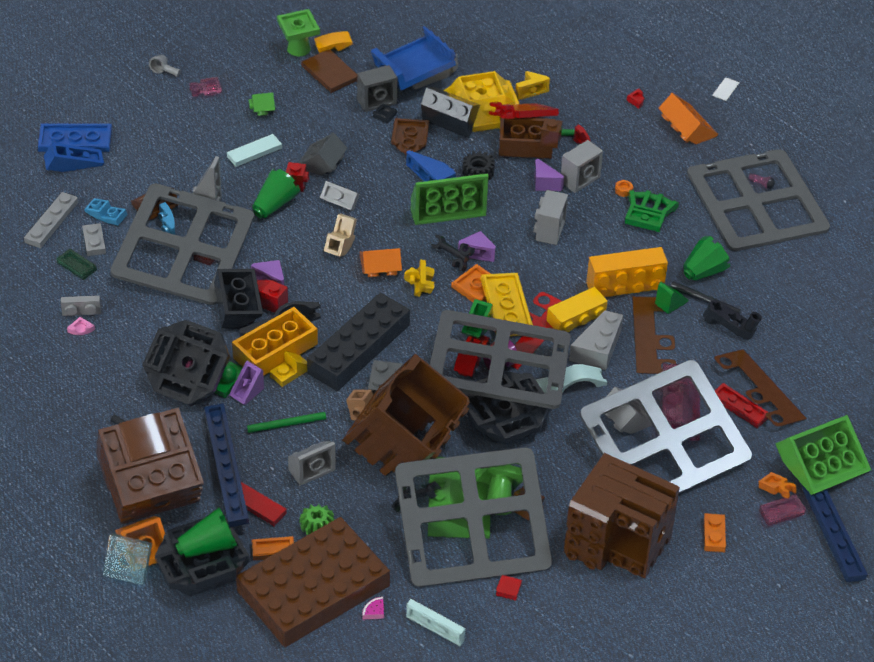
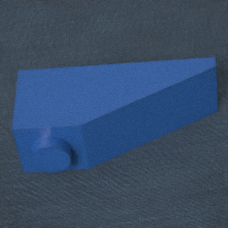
[44,143,104,172]
[406,150,456,181]

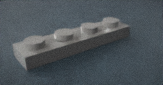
[24,192,79,248]

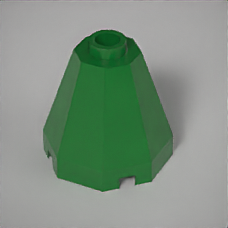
[683,236,730,280]

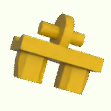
[404,259,434,297]

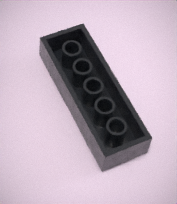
[307,292,410,392]

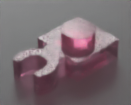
[189,77,222,96]

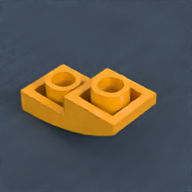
[314,31,353,53]

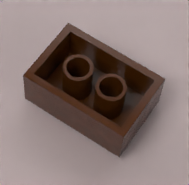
[499,117,553,158]

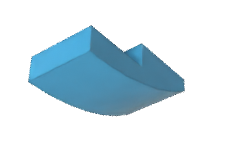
[84,198,128,226]
[158,202,176,235]

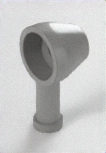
[149,55,181,77]

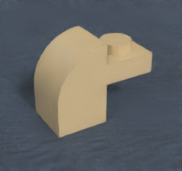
[324,213,357,257]

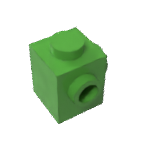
[249,93,275,116]

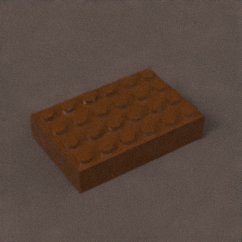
[236,517,390,648]

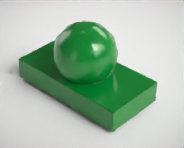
[215,361,243,398]

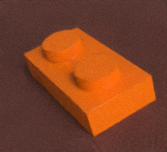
[704,513,726,552]

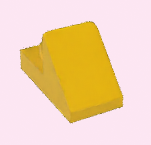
[515,71,550,100]
[270,351,307,387]

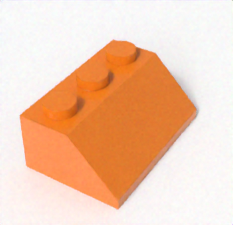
[659,93,719,144]

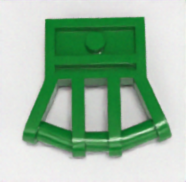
[625,190,679,232]

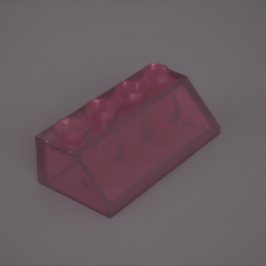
[660,363,700,441]

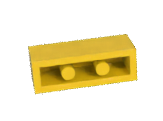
[546,287,608,332]

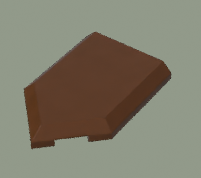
[391,118,429,155]

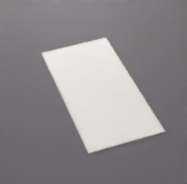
[712,77,739,101]

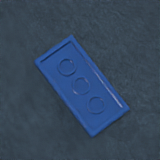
[38,124,112,152]

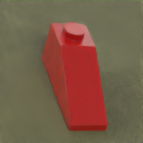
[257,280,288,313]
[454,335,490,376]

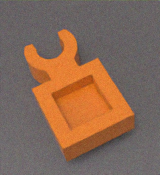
[759,472,797,498]

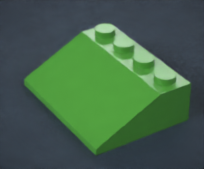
[411,174,488,225]
[776,415,871,495]
[428,457,490,539]

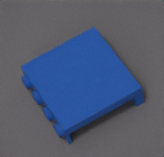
[370,26,456,90]

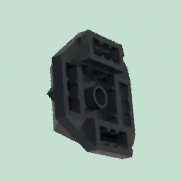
[142,320,230,406]
[464,372,548,444]
[155,518,250,596]

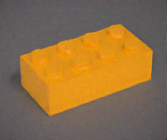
[586,247,668,297]
[232,307,318,376]

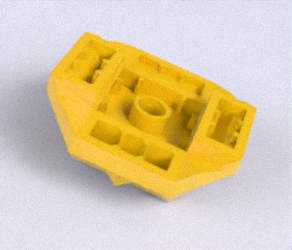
[443,71,519,132]

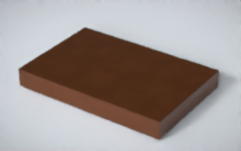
[301,49,357,93]

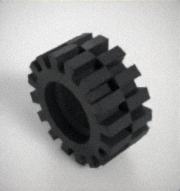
[462,151,495,180]

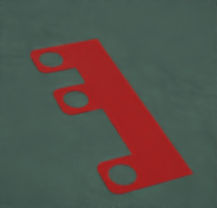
[490,292,562,370]

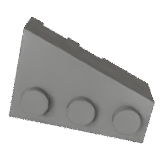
[569,310,623,370]

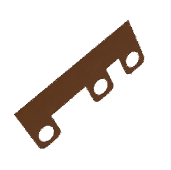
[632,296,677,374]
[714,349,807,426]

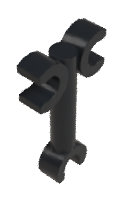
[431,235,475,272]
[392,481,441,512]

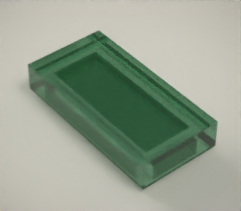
[57,249,97,280]

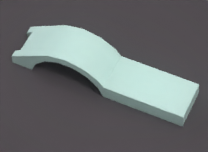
[536,364,607,393]

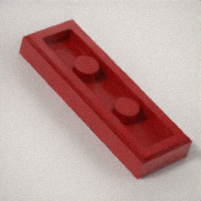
[714,383,768,429]
[241,482,287,526]

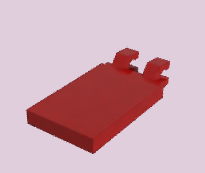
[489,101,559,119]

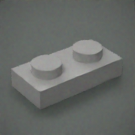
[320,181,360,211]
[82,223,106,256]
[61,296,101,316]

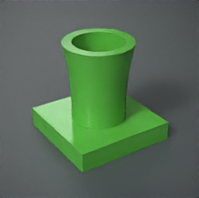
[277,9,320,56]
[476,465,523,515]

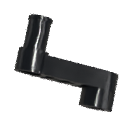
[703,300,762,340]

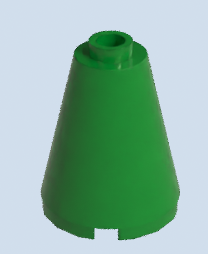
[252,168,300,218]
[175,508,237,558]

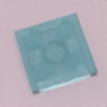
[103,533,152,585]

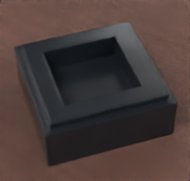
[373,103,397,124]

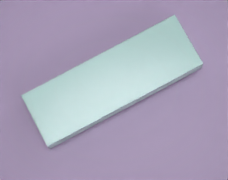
[227,134,282,167]
[406,599,465,646]

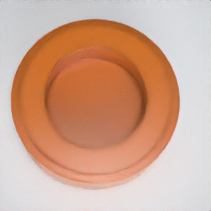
[615,180,633,197]

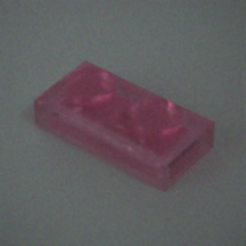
[759,494,806,526]

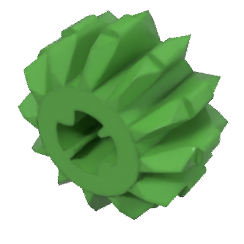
[300,504,335,535]

